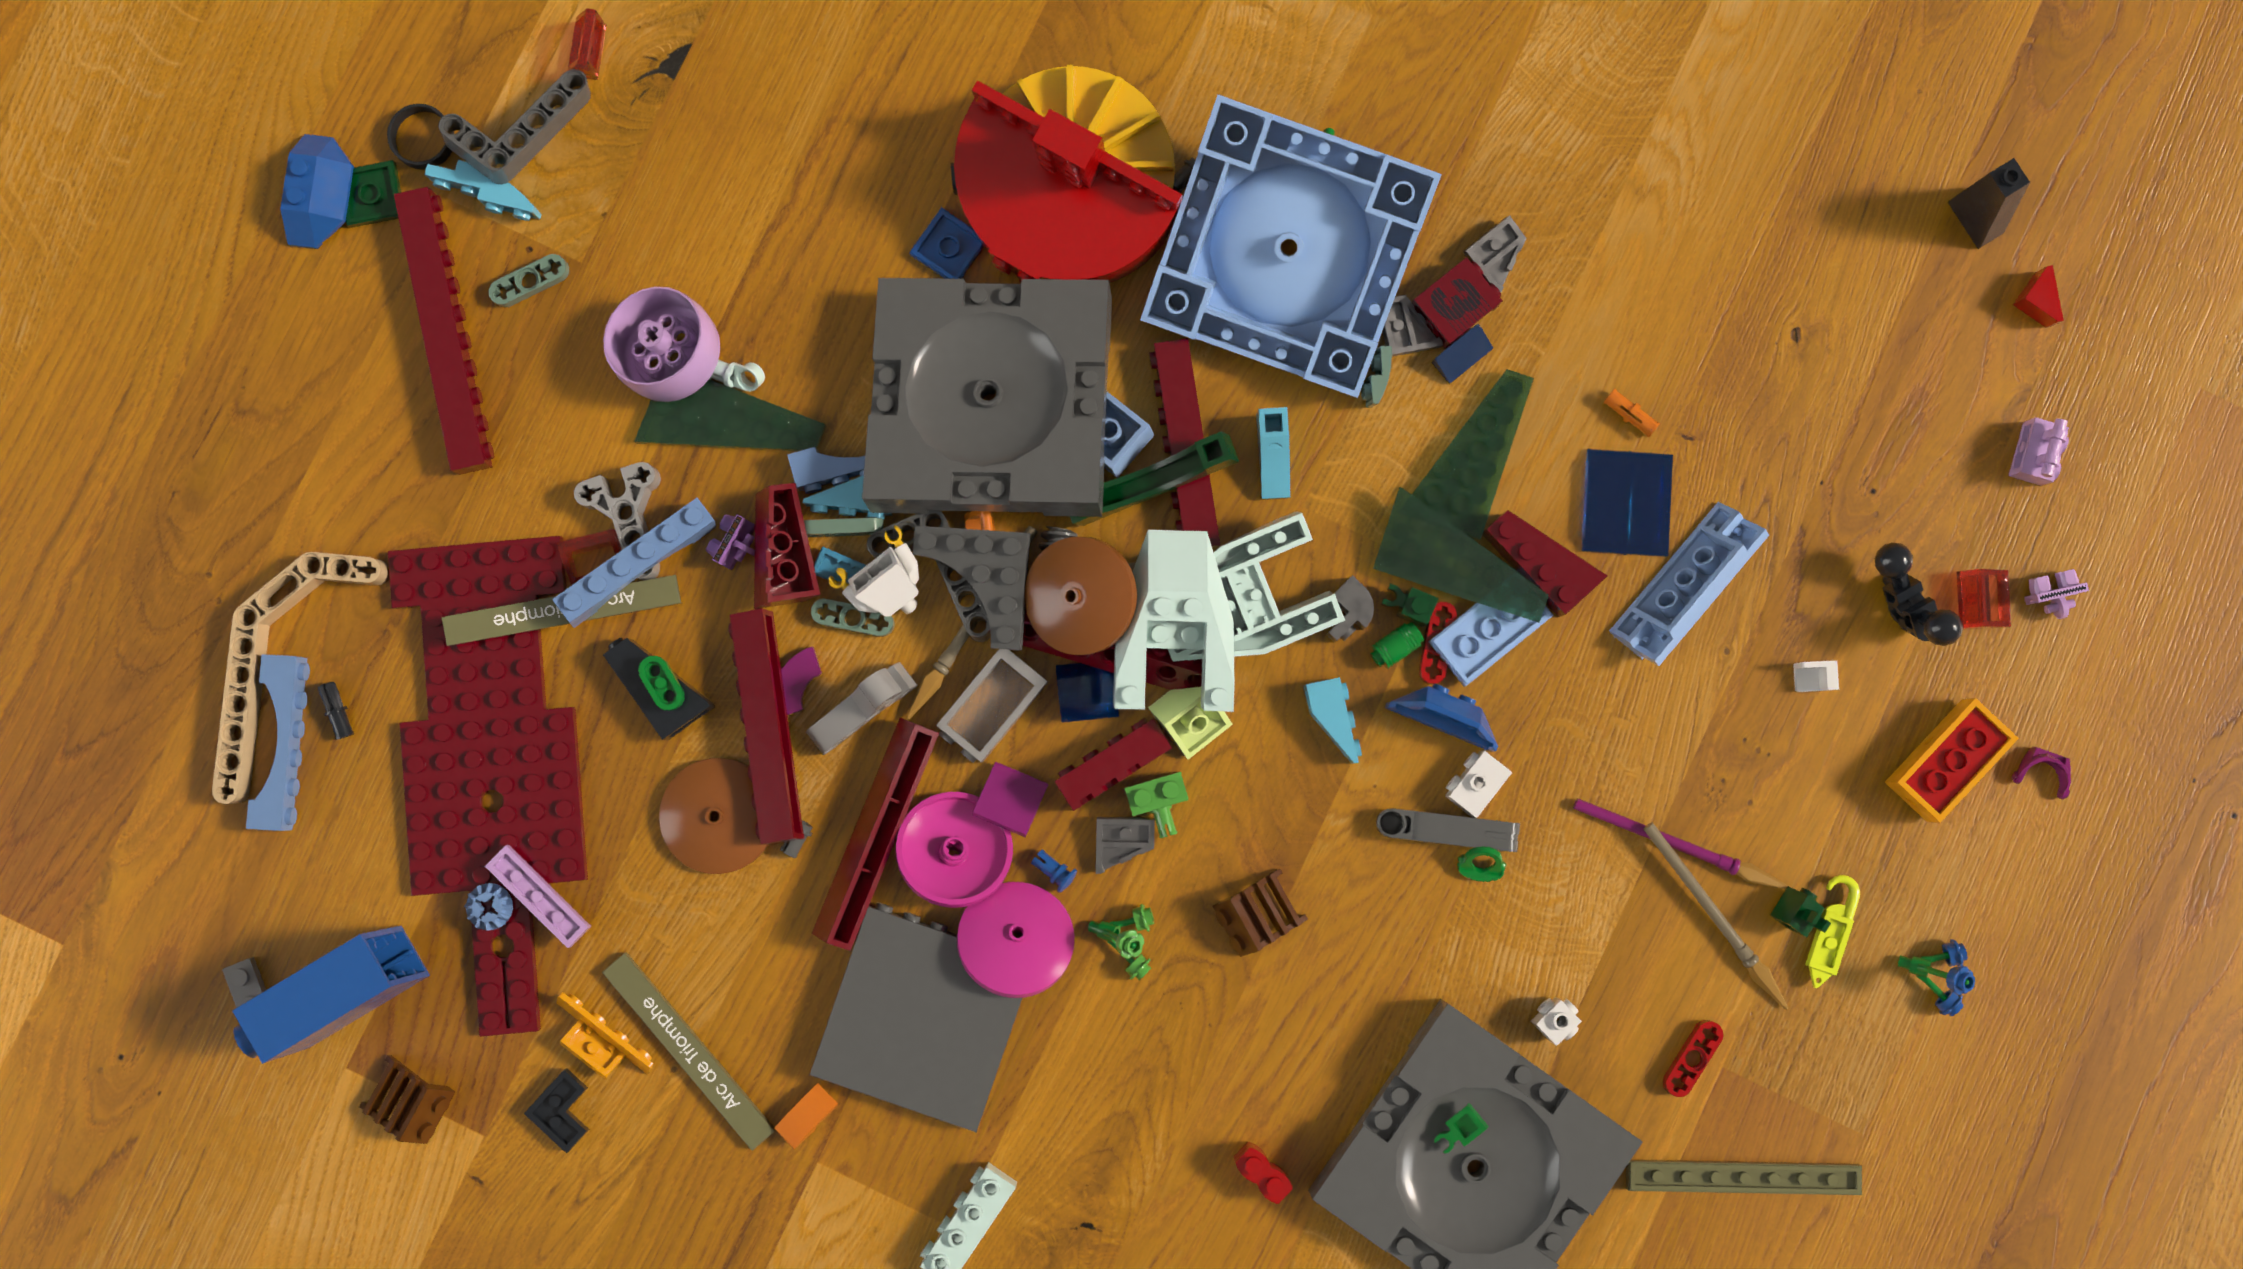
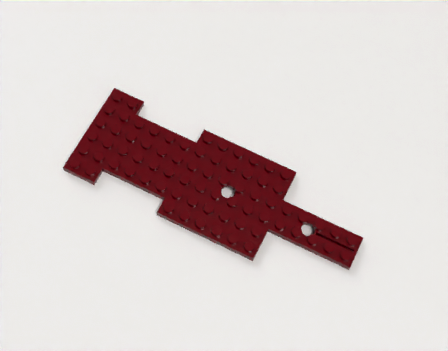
[388,536,588,1037]

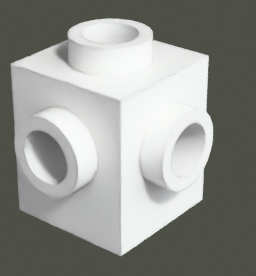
[1531,997,1582,1046]

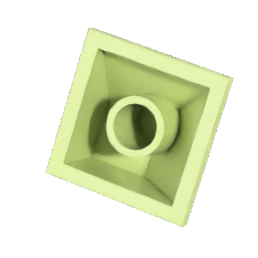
[1148,687,1233,760]

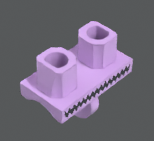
[2024,569,2089,619]

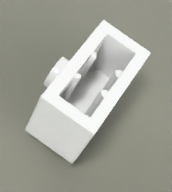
[1445,751,1512,818]

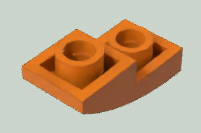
[774,1083,838,1150]

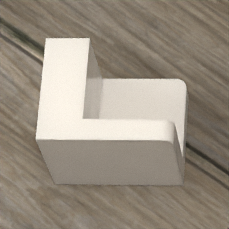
[1793,661,1839,692]

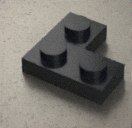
[524,1068,590,1153]

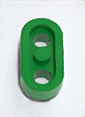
[638,656,685,711]

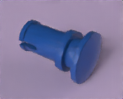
[1031,849,1077,893]

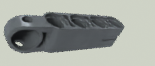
[1376,808,1520,852]

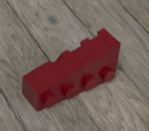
[754,483,820,609]
[1481,510,1607,617]
[1055,718,1172,811]

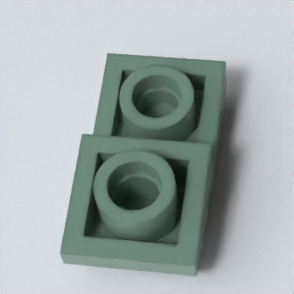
[1361,346,1392,408]

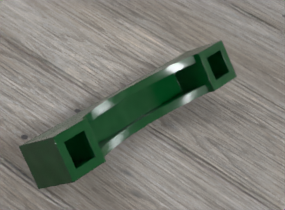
[1070,431,1239,526]

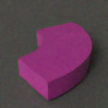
[781,646,822,715]

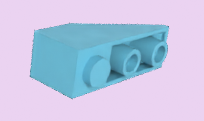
[1256,407,1290,499]
[803,475,892,520]
[1304,677,1362,764]

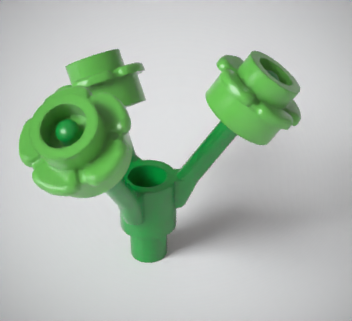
[1088,904,1155,980]

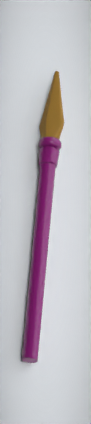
[1573,798,1790,889]

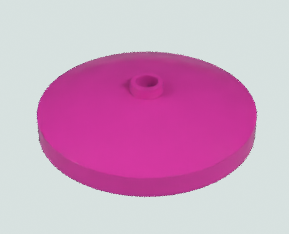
[896,792,1013,908]
[957,882,1075,998]

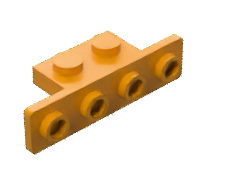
[557,992,653,1080]

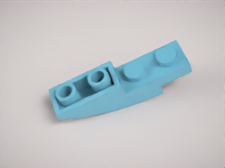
[425,160,542,221]

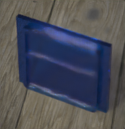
[1582,449,1673,557]

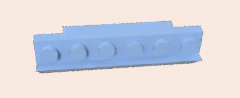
[1609,502,1769,666]

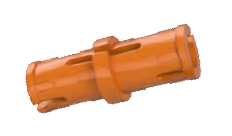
[1603,389,1660,438]

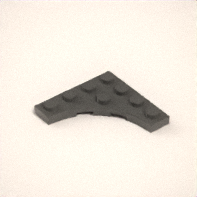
[913,526,1031,650]

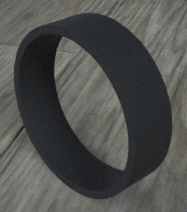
[387,104,455,170]

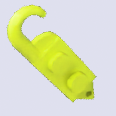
[1805,875,1860,988]

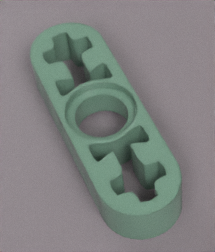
[489,254,569,307]
[804,518,883,537]
[811,599,895,637]

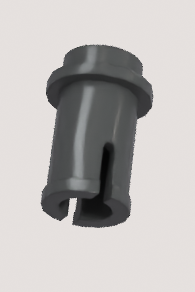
[1173,158,1196,193]
[780,820,813,858]

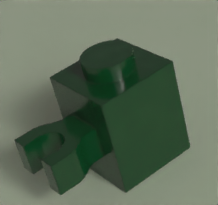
[1381,583,1439,627]
[1770,886,1831,938]

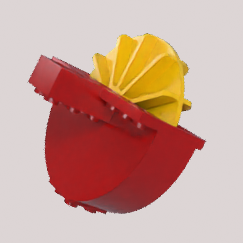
[954,64,1183,283]

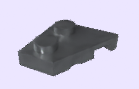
[1463,216,1526,292]
[1382,295,1443,357]
[1096,817,1155,874]

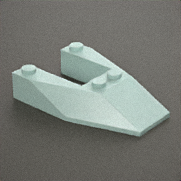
[1168,511,1345,661]
[1113,530,1235,712]

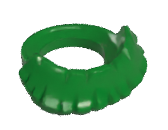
[1457,846,1506,882]

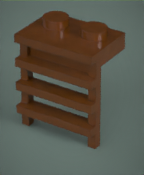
[1212,868,1308,957]
[359,1055,455,1144]

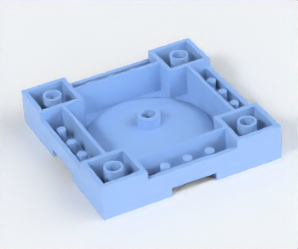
[1140,94,1442,398]

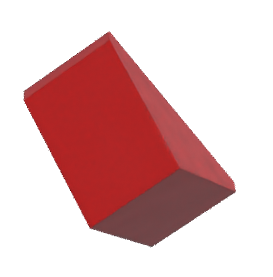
[2013,265,2064,328]

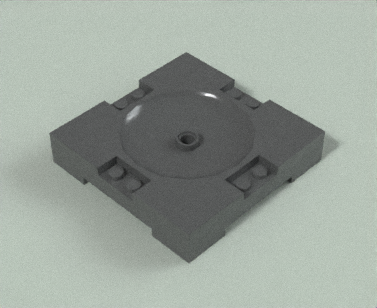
[862,278,1112,517]
[1308,999,1643,1269]

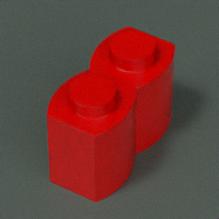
[1234,1141,1293,1204]

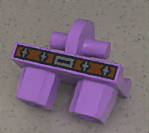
[706,514,755,570]

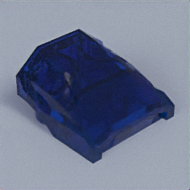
[1056,663,1119,723]

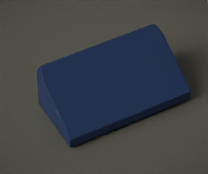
[1431,324,1493,384]

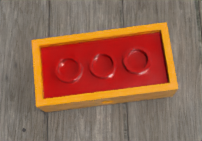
[1885,698,2019,823]

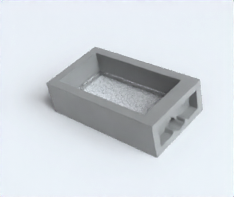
[936,649,1048,763]

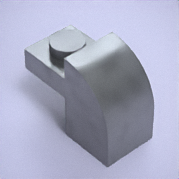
[1326,575,1374,642]

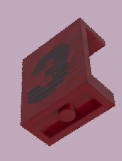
[1412,257,1503,349]

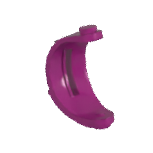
[2012,746,2071,800]

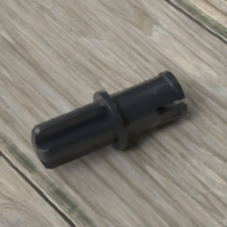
[318,682,354,740]

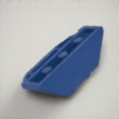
[280,134,354,249]
[1385,684,1498,752]

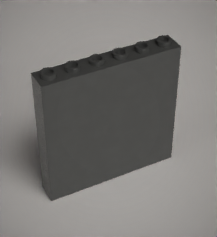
[810,902,1022,1132]

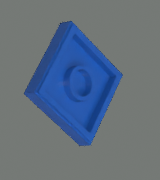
[909,207,984,279]

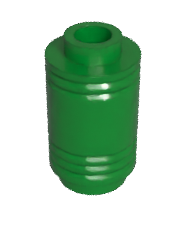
[1370,622,1424,669]

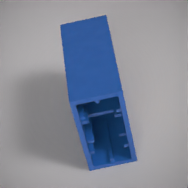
[232,926,430,1064]

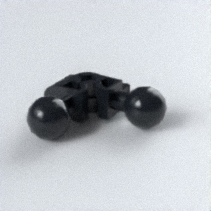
[1874,542,1963,646]

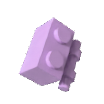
[2009,417,2069,486]

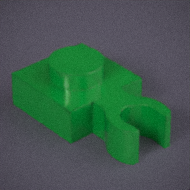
[1434,1103,1489,1154]

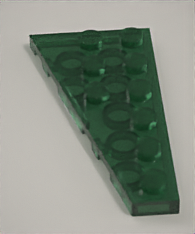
[1398,369,1534,541]
[634,379,826,451]
[1373,486,1549,623]

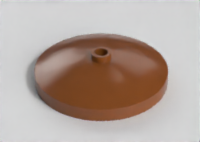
[1025,537,1137,655]
[659,758,768,874]

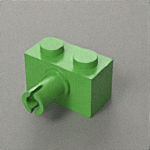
[1125,772,1189,838]

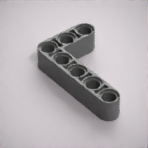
[438,69,591,184]
[867,510,991,642]

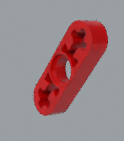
[1419,602,1457,684]
[1663,1020,1724,1097]

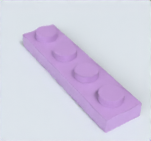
[485,845,591,948]

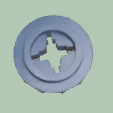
[464,883,513,931]

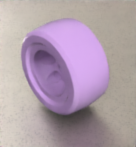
[603,287,720,402]

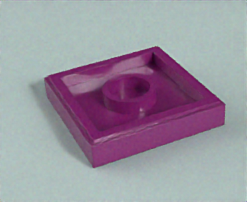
[972,761,1048,838]

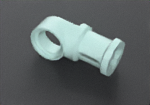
[708,359,765,392]

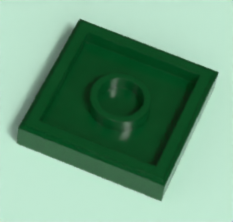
[346,160,401,228]

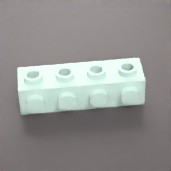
[920,1162,1017,1269]

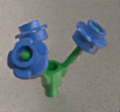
[1898,939,1975,1016]

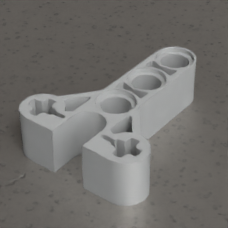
[574,462,661,580]
[806,662,917,755]

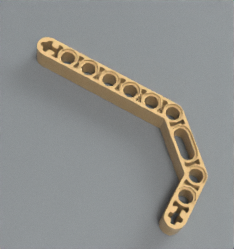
[212,552,390,804]

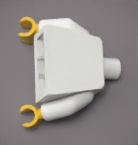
[829,525,919,617]

